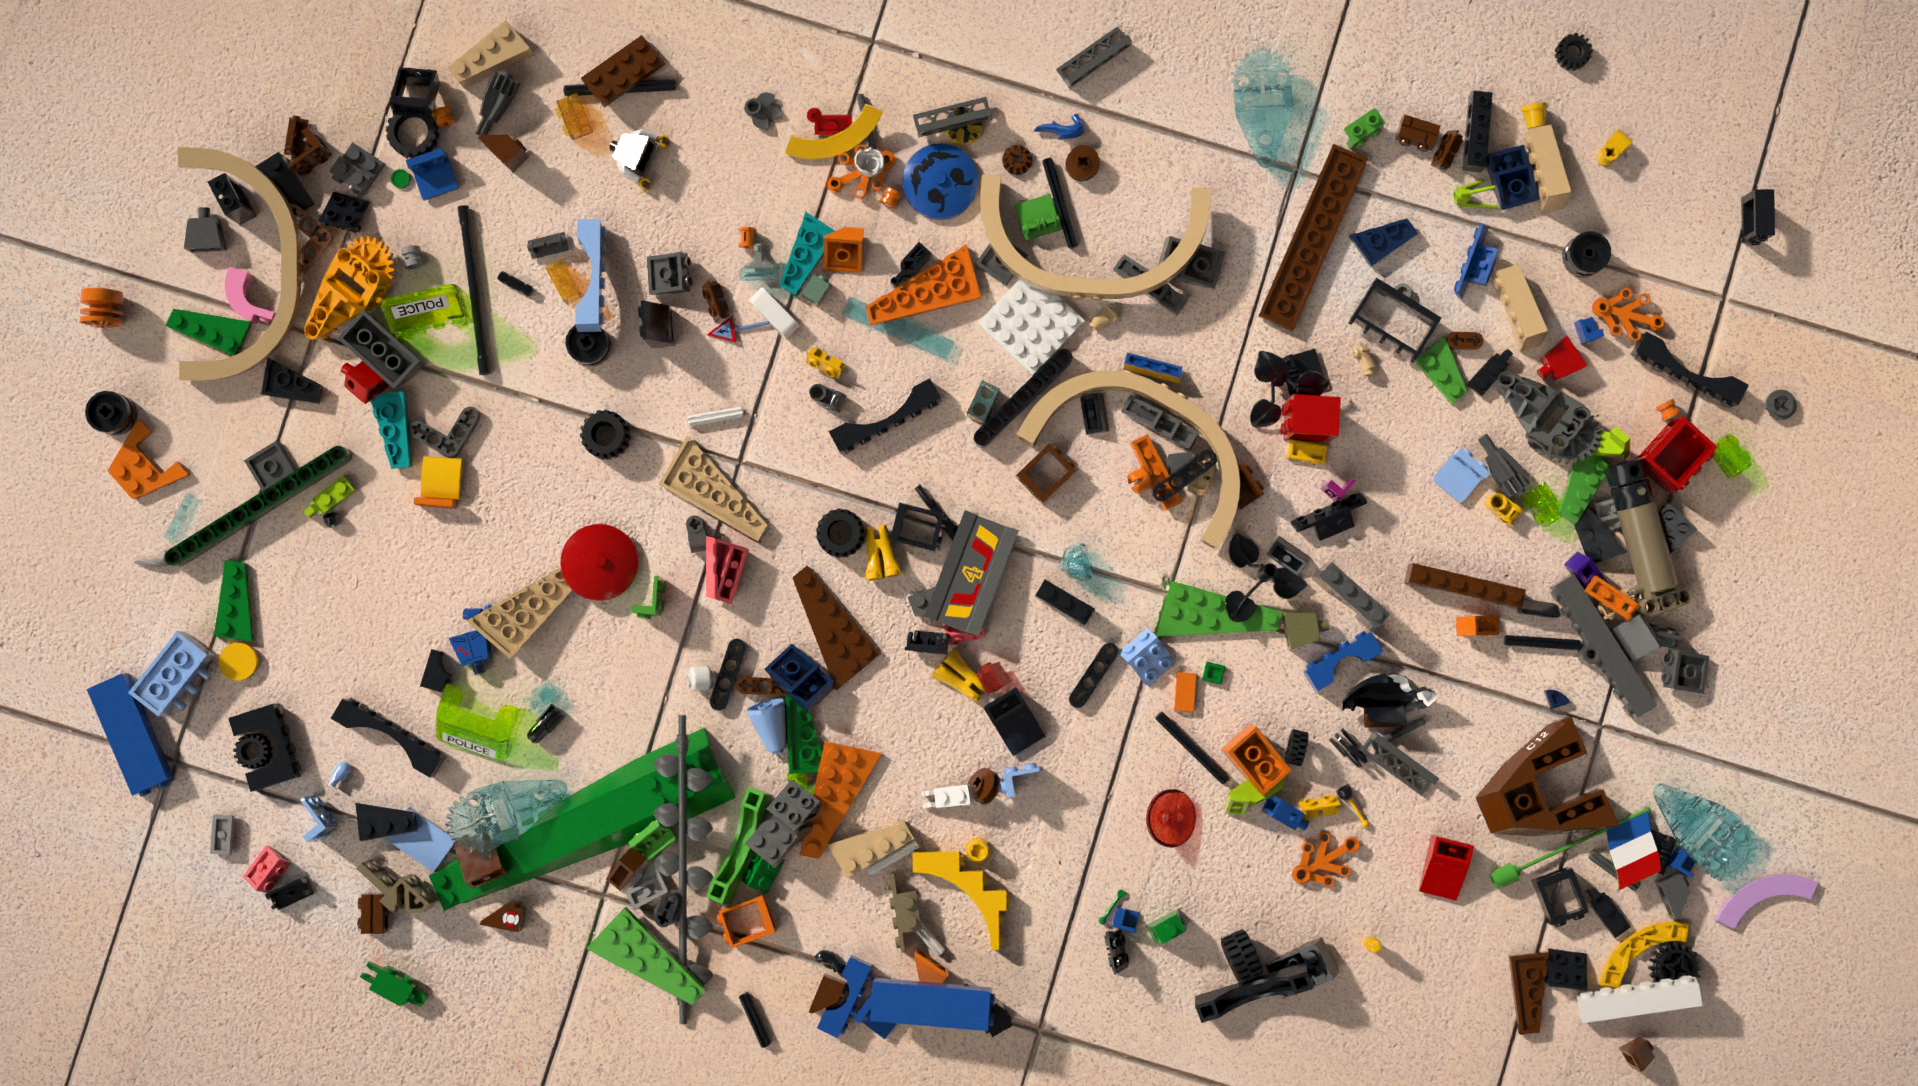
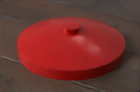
[560,524,638,601]

